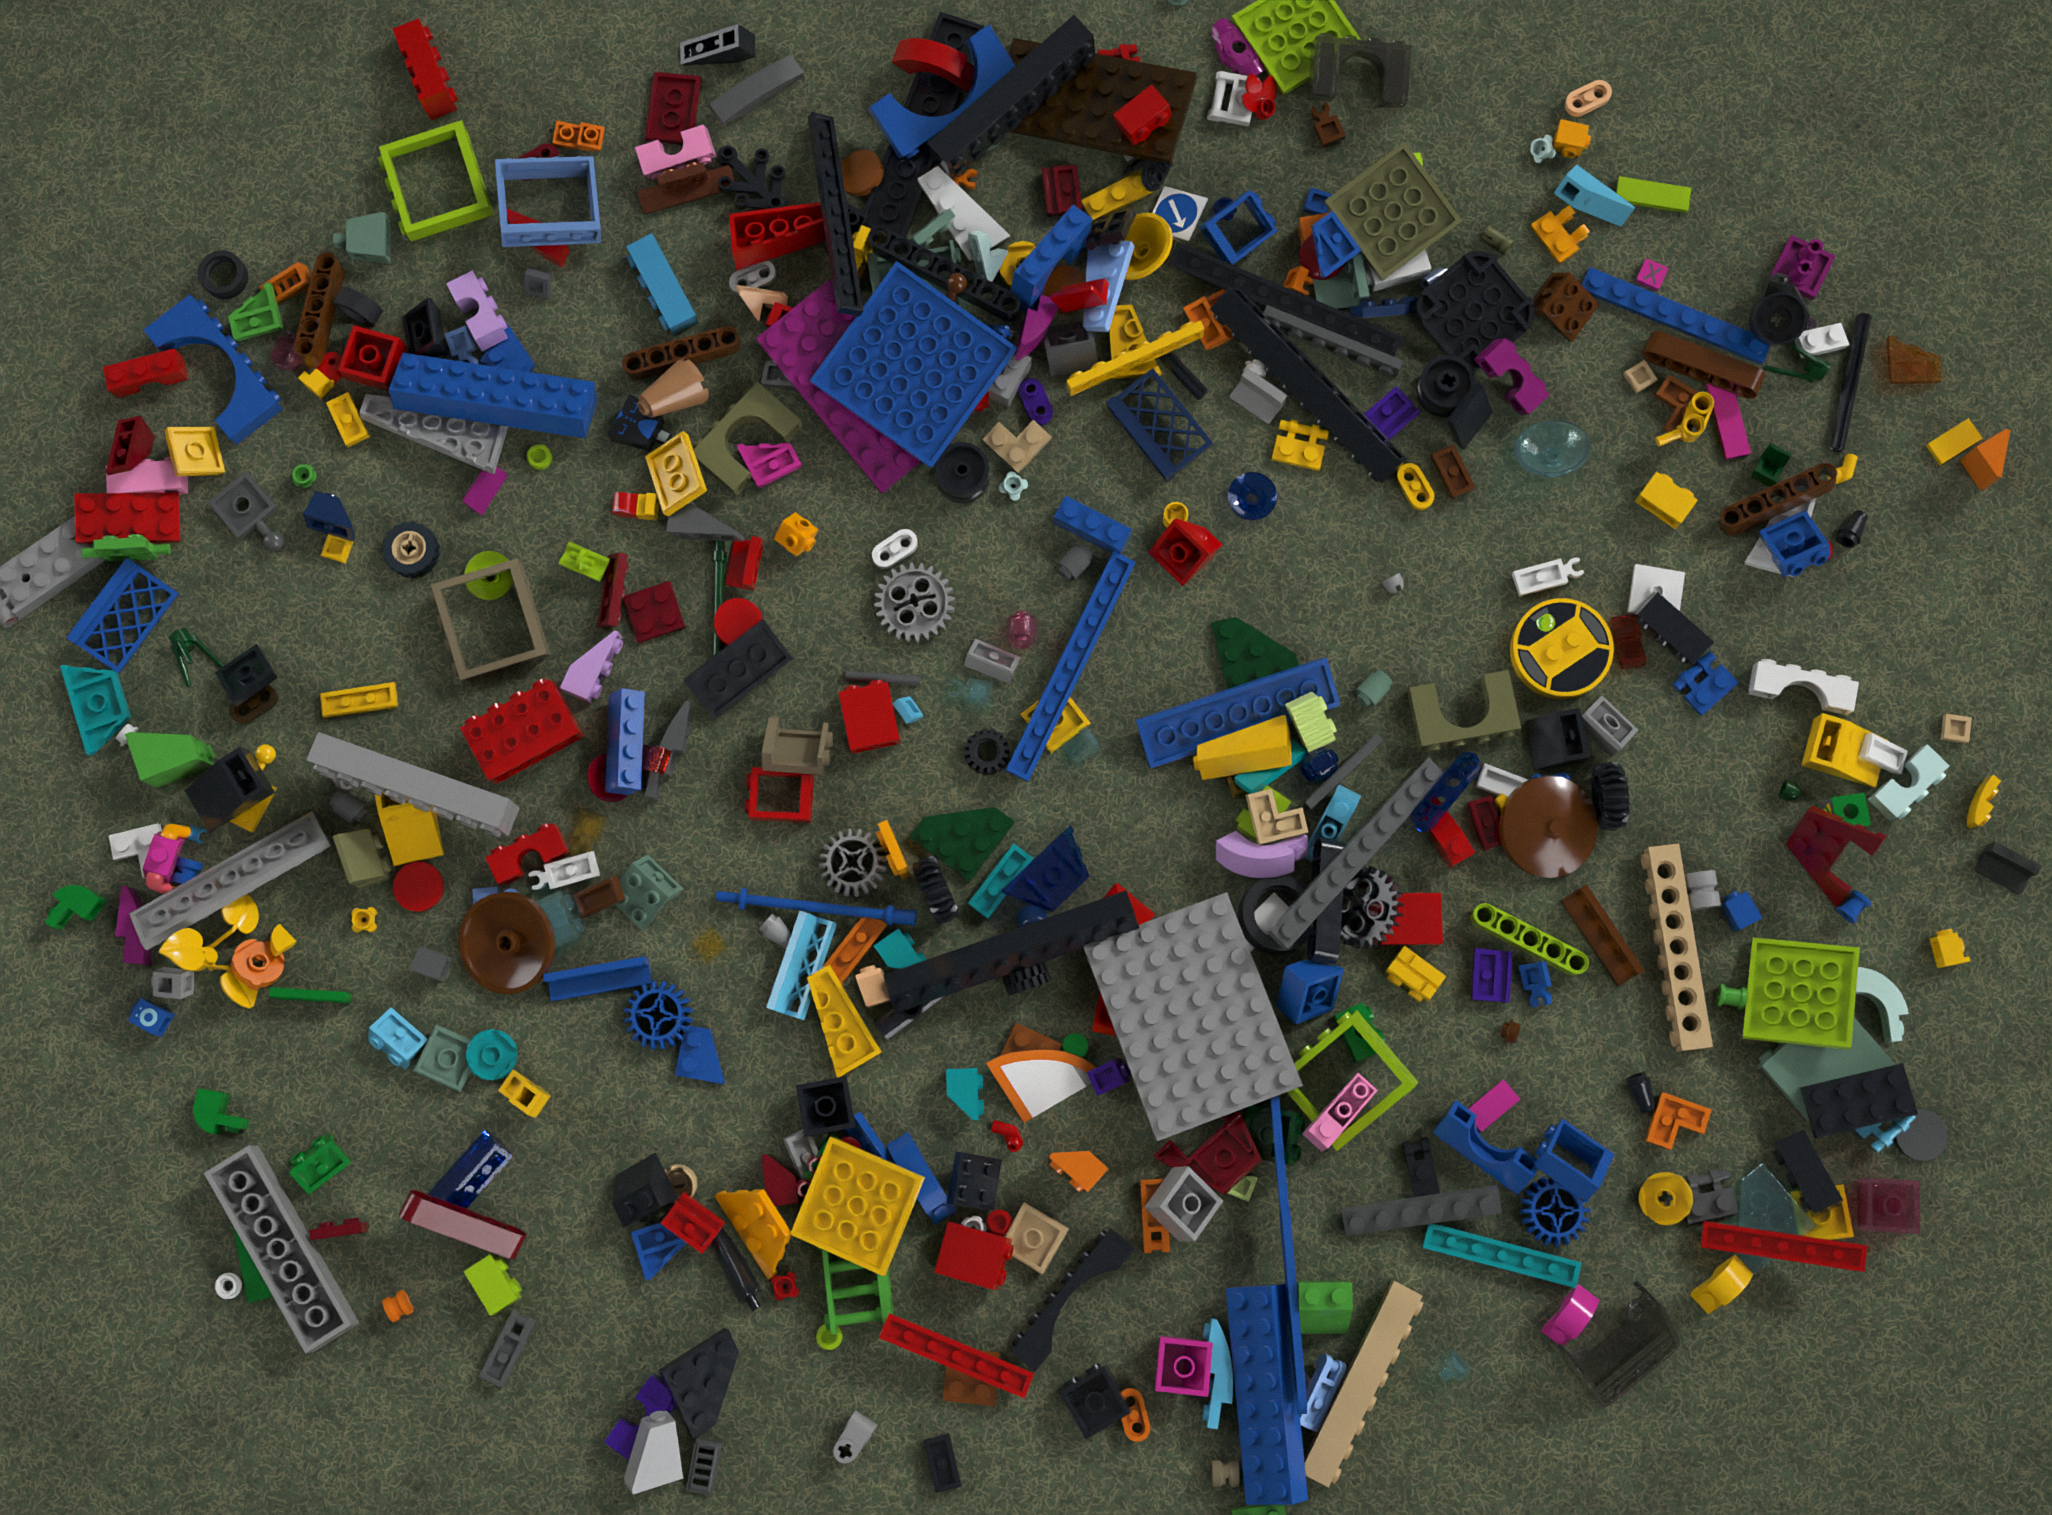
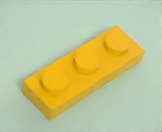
[1081,171,1155,223]

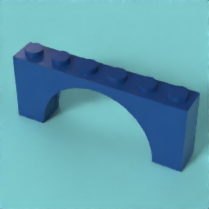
[867,25,1015,159]
[143,294,283,445]

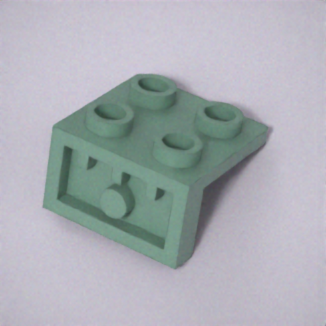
[1312,252,1370,310]
[615,855,684,931]

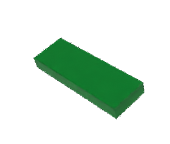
[269,987,352,1004]
[233,1226,273,1303]

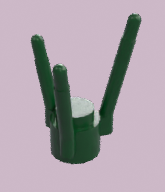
[1763,340,1831,383]
[169,628,225,687]

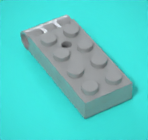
[0,516,105,628]

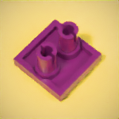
[1771,235,1836,301]

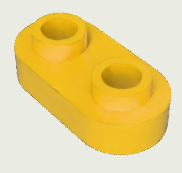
[1396,463,1434,511]

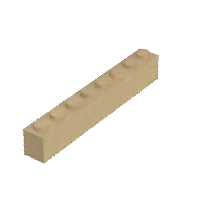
[1304,1280,1423,1488]

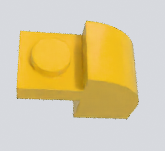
[498,1070,551,1118]
[1690,1254,1753,1315]

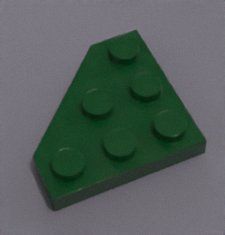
[1211,617,1299,689]
[909,807,1015,883]

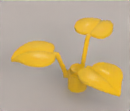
[159,893,259,1009]

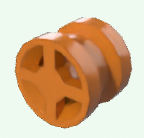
[382,1290,414,1322]

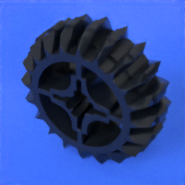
[1591,762,1630,831]
[912,856,959,924]

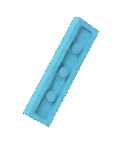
[766,911,837,1020]

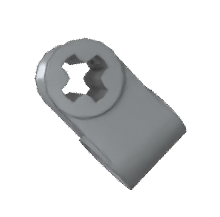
[833,1411,878,1463]

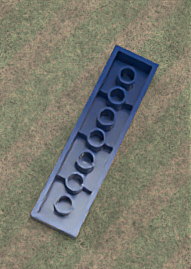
[389,353,597,438]
[1226,1283,1308,1505]

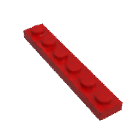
[1701,1221,1867,1272]
[878,1312,1034,1399]

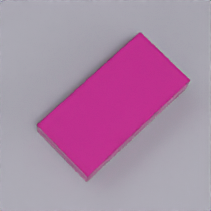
[1468,1079,1520,1132]

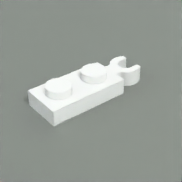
[1512,558,1584,597]
[528,851,600,890]

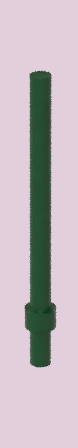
[712,540,727,655]

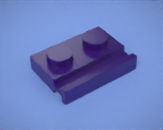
[1364,386,1421,440]
[1471,948,1513,1003]

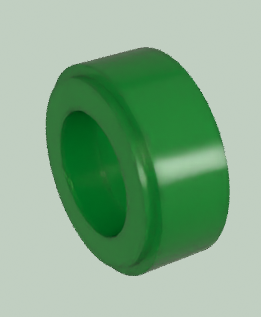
[1063,1033,1088,1058]

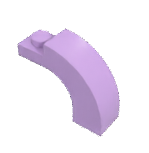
[1216,831,1308,878]

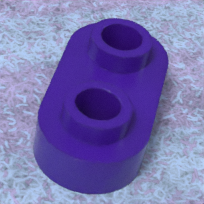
[1019,378,1053,426]

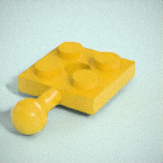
[230,744,277,833]

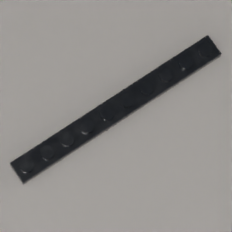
[808,112,864,317]
[1168,242,1403,357]

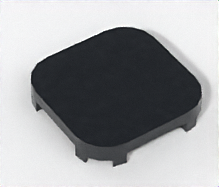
[1414,251,1535,370]

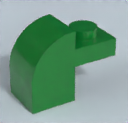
[44,885,108,930]
[193,1088,250,1134]

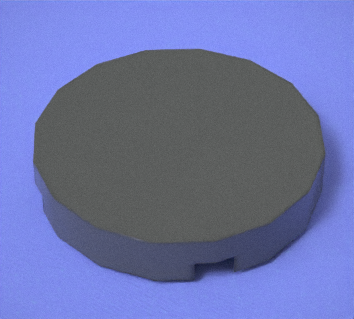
[1894,1109,1948,1161]

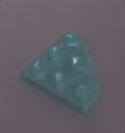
[1736,1163,1816,1274]

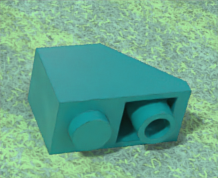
[874,928,927,970]
[946,1068,984,1121]

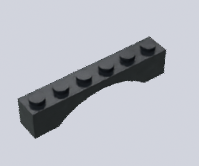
[1010,1228,1135,1372]

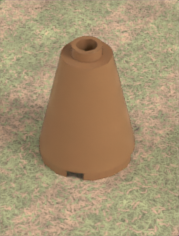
[637,358,709,418]

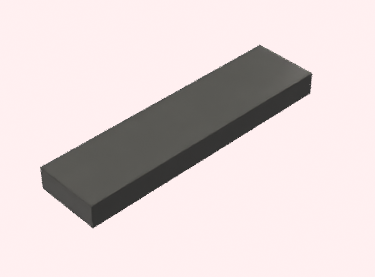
[1303,734,1383,812]

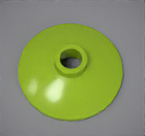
[464,551,514,600]

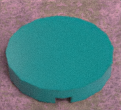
[465,1029,518,1080]

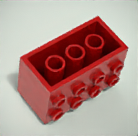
[460,678,585,784]

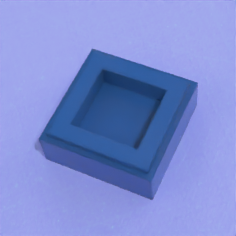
[1303,187,1333,215]

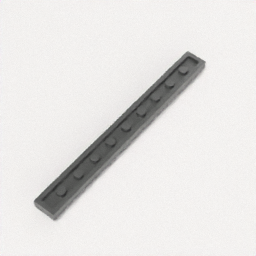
[1267,757,1446,950]

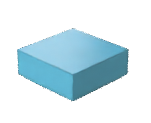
[892,696,923,724]

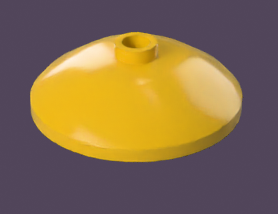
[1124,213,1173,280]

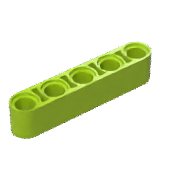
[1470,903,1589,976]

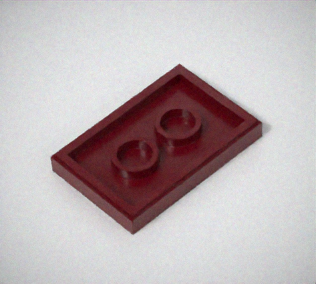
[645,72,702,145]

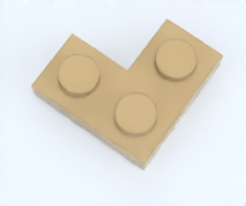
[982,420,1052,473]
[1246,789,1308,844]

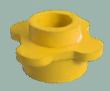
[351,907,377,933]

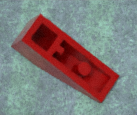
[1414,791,1475,869]

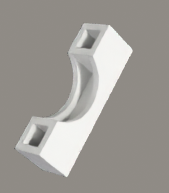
[1748,659,1859,715]

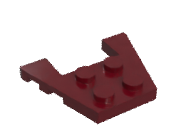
[1786,806,1888,907]
[1153,1110,1262,1196]

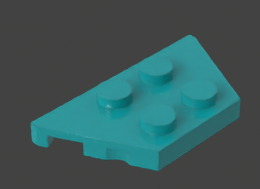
[60,665,131,756]

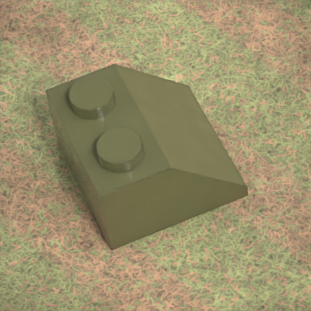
[333,829,392,889]

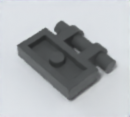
[1684,1169,1739,1224]

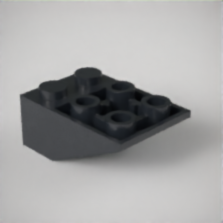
[184,747,275,833]

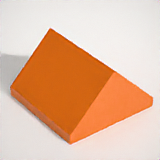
[1960,429,2011,490]

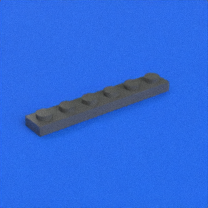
[1264,305,1403,377]
[1342,1185,1502,1236]

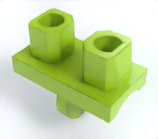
[558,541,610,582]

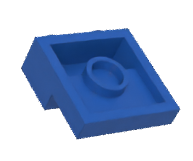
[1759,510,1830,577]

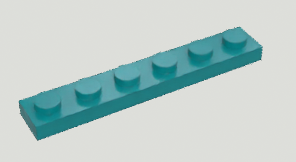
[1422,1223,1582,1288]

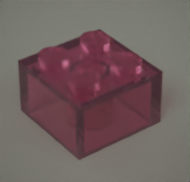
[1857,1178,1920,1234]

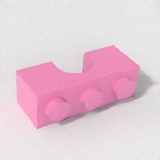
[635,125,716,181]

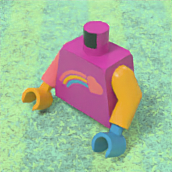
[142,824,207,894]

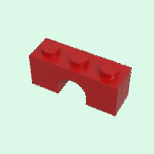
[103,349,188,398]
[485,823,571,887]

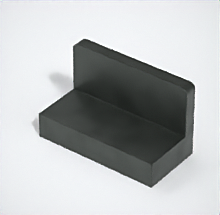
[1975,842,2042,895]

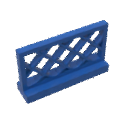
[66,558,179,673]

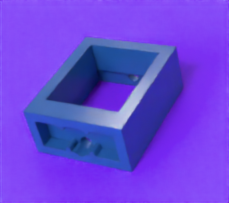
[1198,190,1278,265]
[1534,1119,1615,1201]

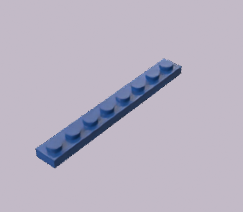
[1582,267,1770,365]

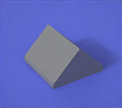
[1581,695,1638,757]

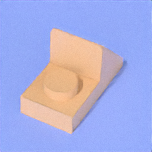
[736,285,788,322]

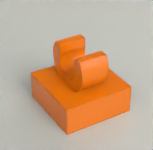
[1283,266,1314,296]

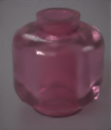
[1006,610,1038,649]

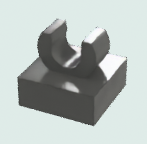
[524,268,552,299]

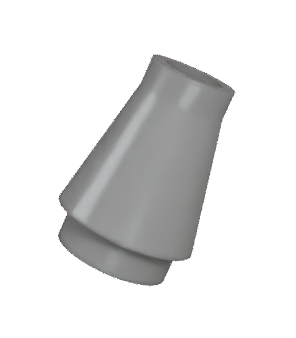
[759,914,792,949]

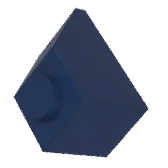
[303,491,355,542]

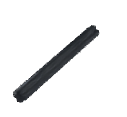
[1830,313,1872,452]

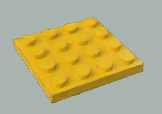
[790,1137,925,1276]

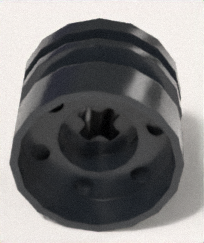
[1749,292,1808,346]

